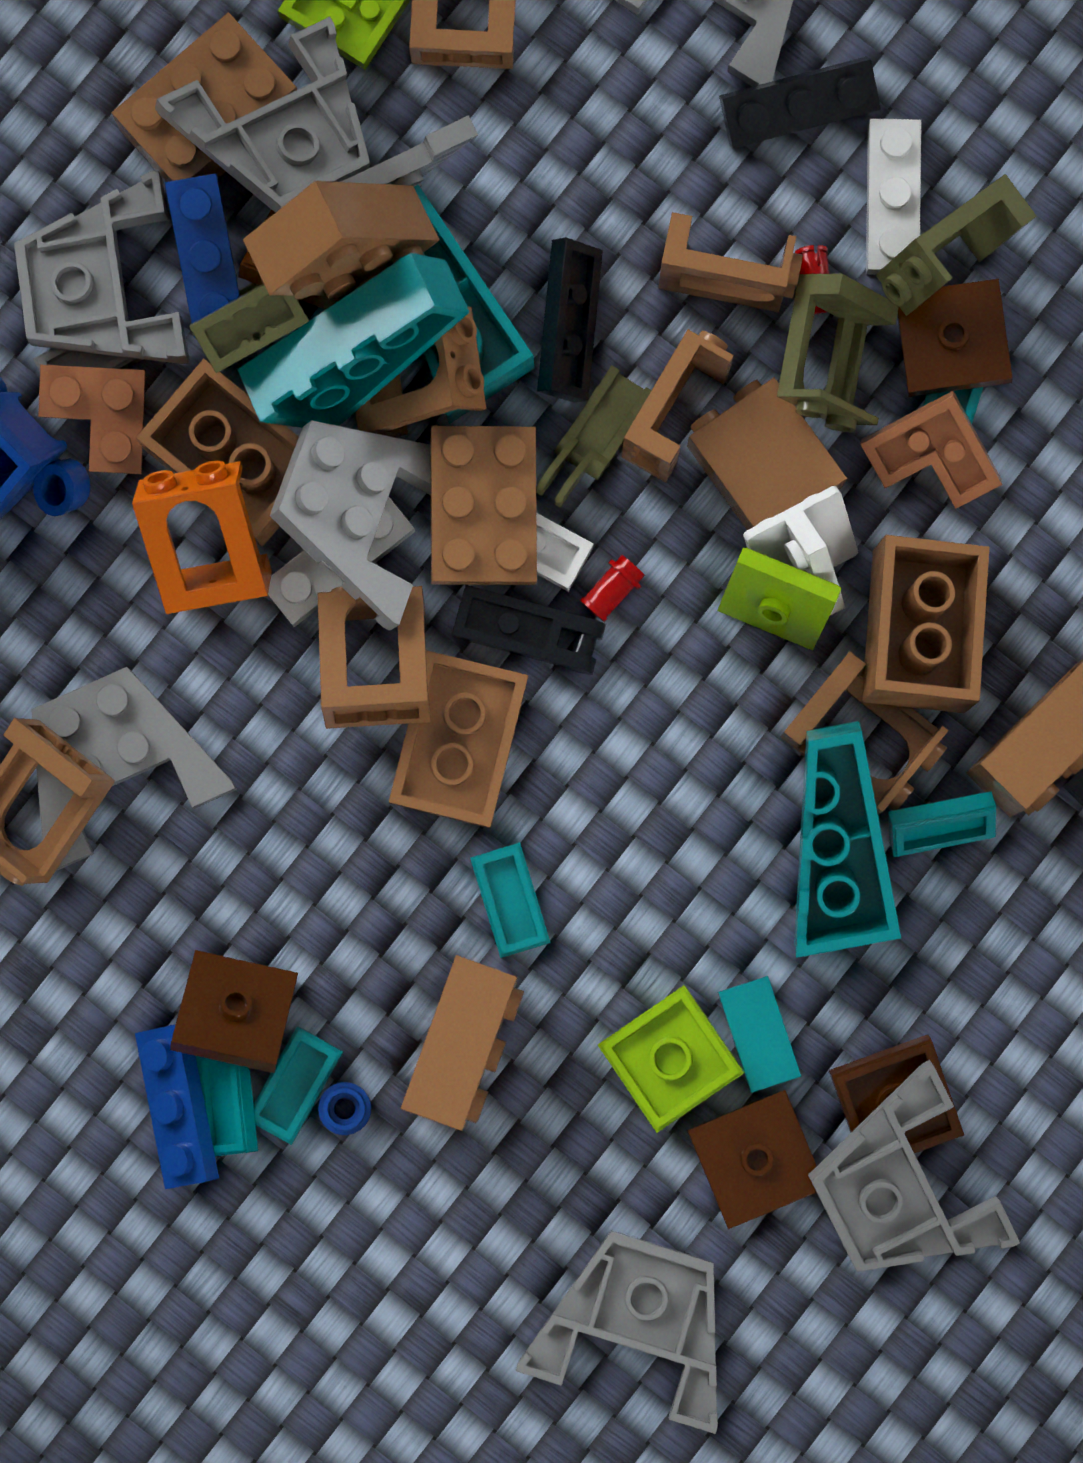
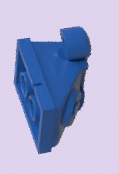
[0,377,90,520]

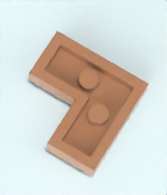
[38,365,146,474]
[860,391,1002,509]

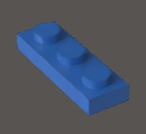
[165,173,240,338]
[135,1024,219,1189]

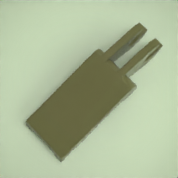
[536,365,651,508]

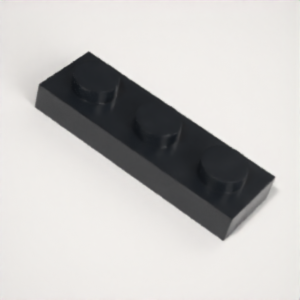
[719,56,881,149]
[537,237,603,403]

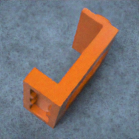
[132,461,272,614]

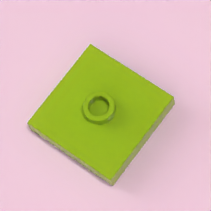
[717,547,842,650]
[598,985,745,1133]

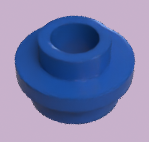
[318,1082,372,1135]

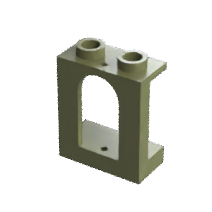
[875,174,1037,316]
[777,273,899,432]
[189,283,309,373]

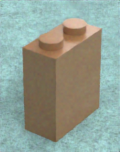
[687,377,847,530]

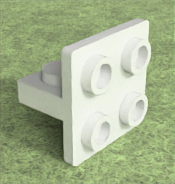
[743,486,858,616]

